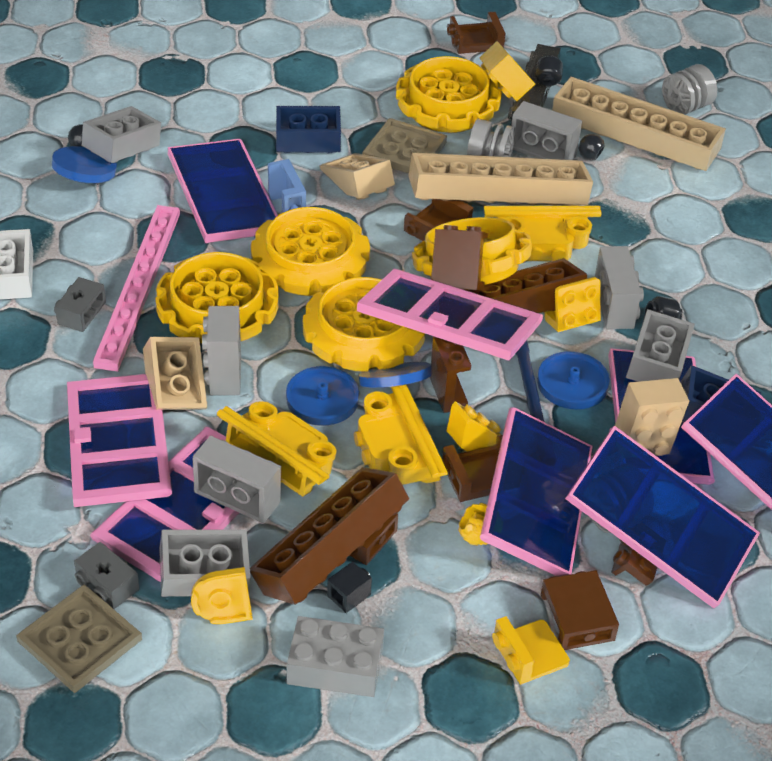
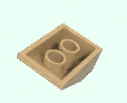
[319,153,395,200]
[143,337,207,410]

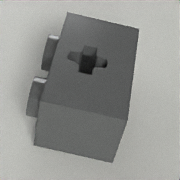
[54,277,106,332]
[74,542,139,609]

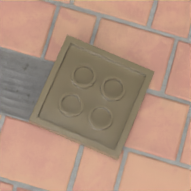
[363,118,447,174]
[16,584,142,693]

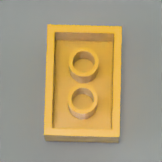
[479,41,535,101]

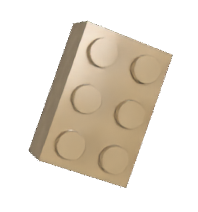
[615,378,689,459]

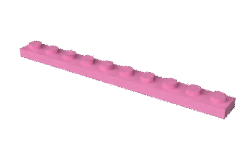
[93,205,180,372]

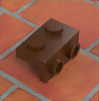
[611,523,665,586]

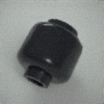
[536,55,563,87]
[645,296,683,319]

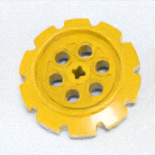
[396,56,502,133]
[251,207,370,296]
[412,217,532,285]
[155,252,278,344]
[303,277,427,372]

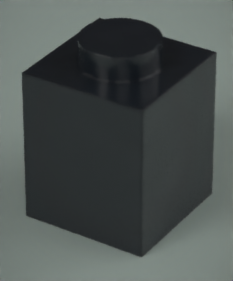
[327,561,372,613]

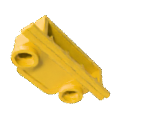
[483,206,601,261]
[354,384,448,485]
[217,401,336,497]

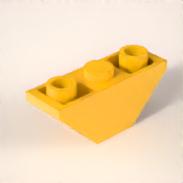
[447,401,502,452]

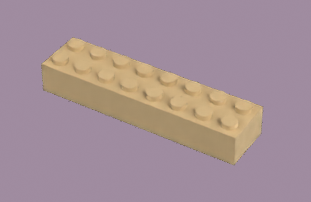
[552,77,726,171]
[409,153,593,206]

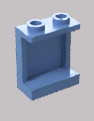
[268,159,306,213]

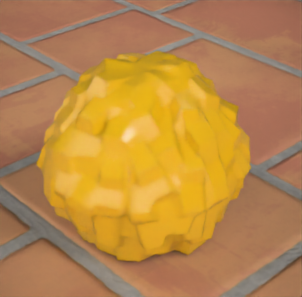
[458,503,502,546]

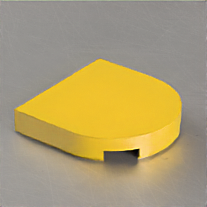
[191,567,253,624]

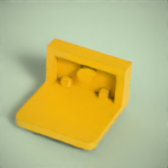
[545,277,601,332]
[492,616,570,685]

